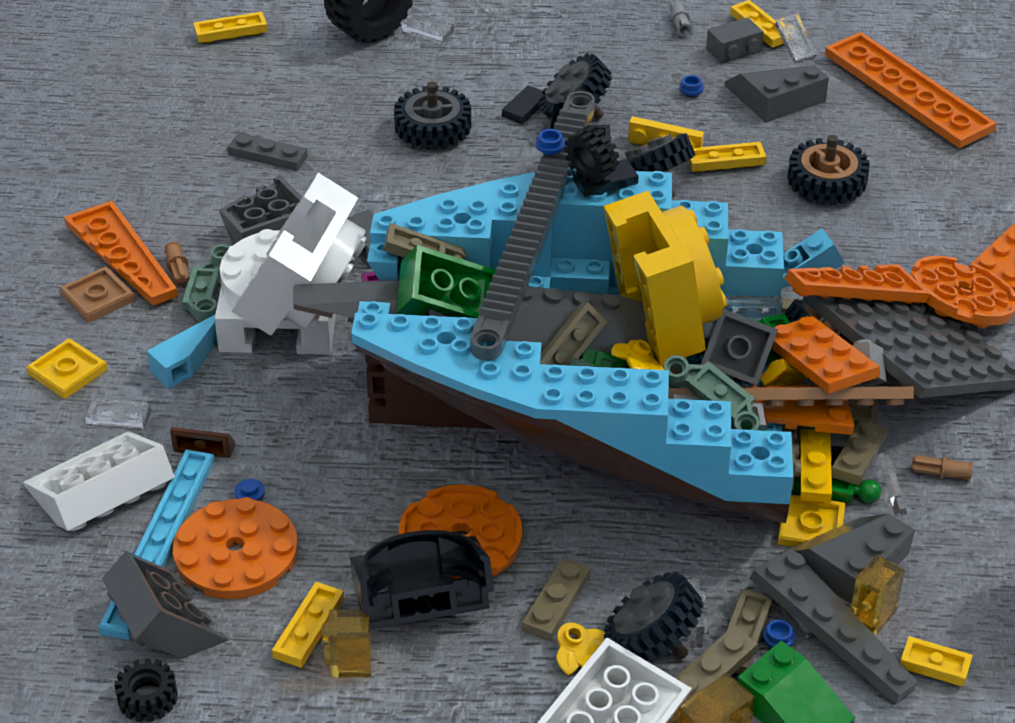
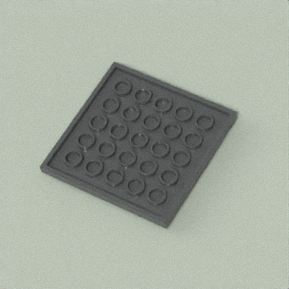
[802,295,1015,398]

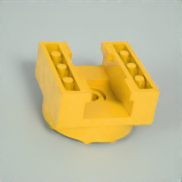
[603,191,727,366]

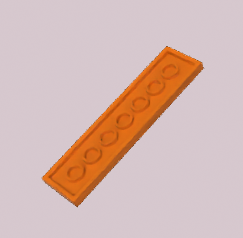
[825,32,997,149]

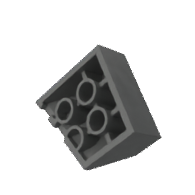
[724,65,829,123]
[219,175,302,245]
[780,514,915,607]
[102,551,229,659]

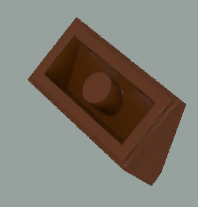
[170,427,235,458]

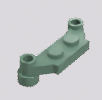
[182,244,230,323]
[664,355,760,430]

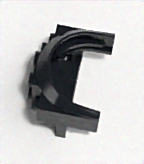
[350,530,494,631]

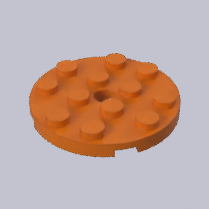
[910,256,1015,328]
[399,484,522,579]
[173,497,298,599]

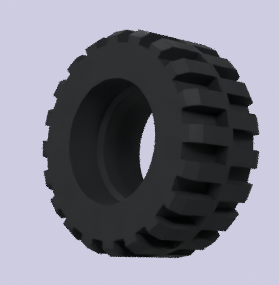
[324,0,413,43]

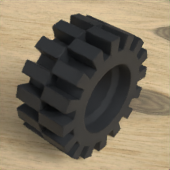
[564,125,619,184]
[115,658,178,722]

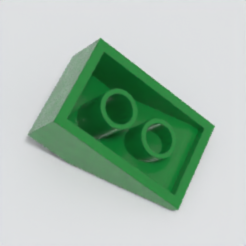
[396,245,496,318]
[735,641,855,723]

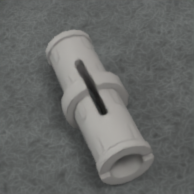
[669,0,692,37]

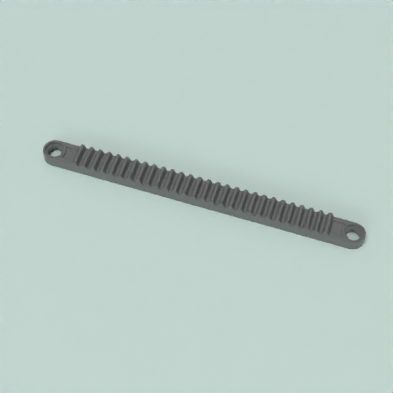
[471,91,595,361]

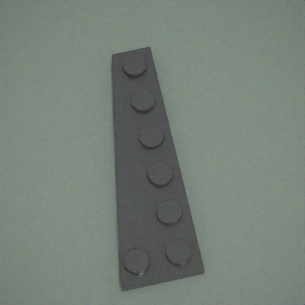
[749,548,918,704]

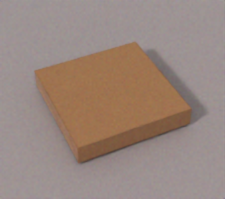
[59,266,135,323]

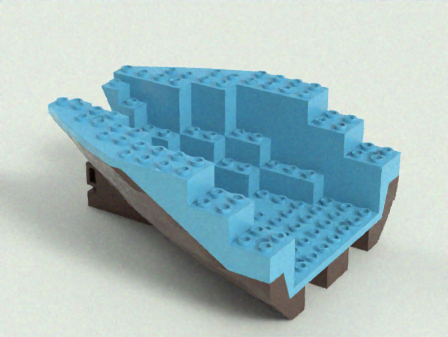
[351,168,793,523]

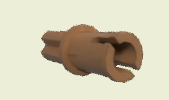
[164,241,190,286]
[911,455,973,481]

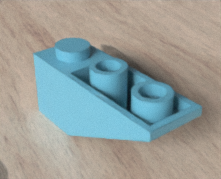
[782,228,844,287]
[147,315,218,389]

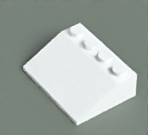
[23,431,175,531]
[538,638,692,723]

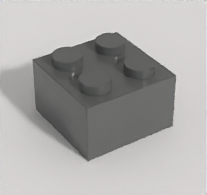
[697,309,778,387]

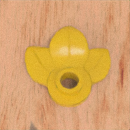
[611,340,664,370]
[556,622,605,676]

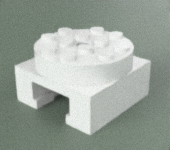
[231,173,366,336]
[215,229,336,355]

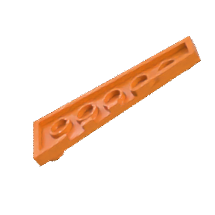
[64,201,178,306]
[784,264,930,304]
[668,385,854,435]

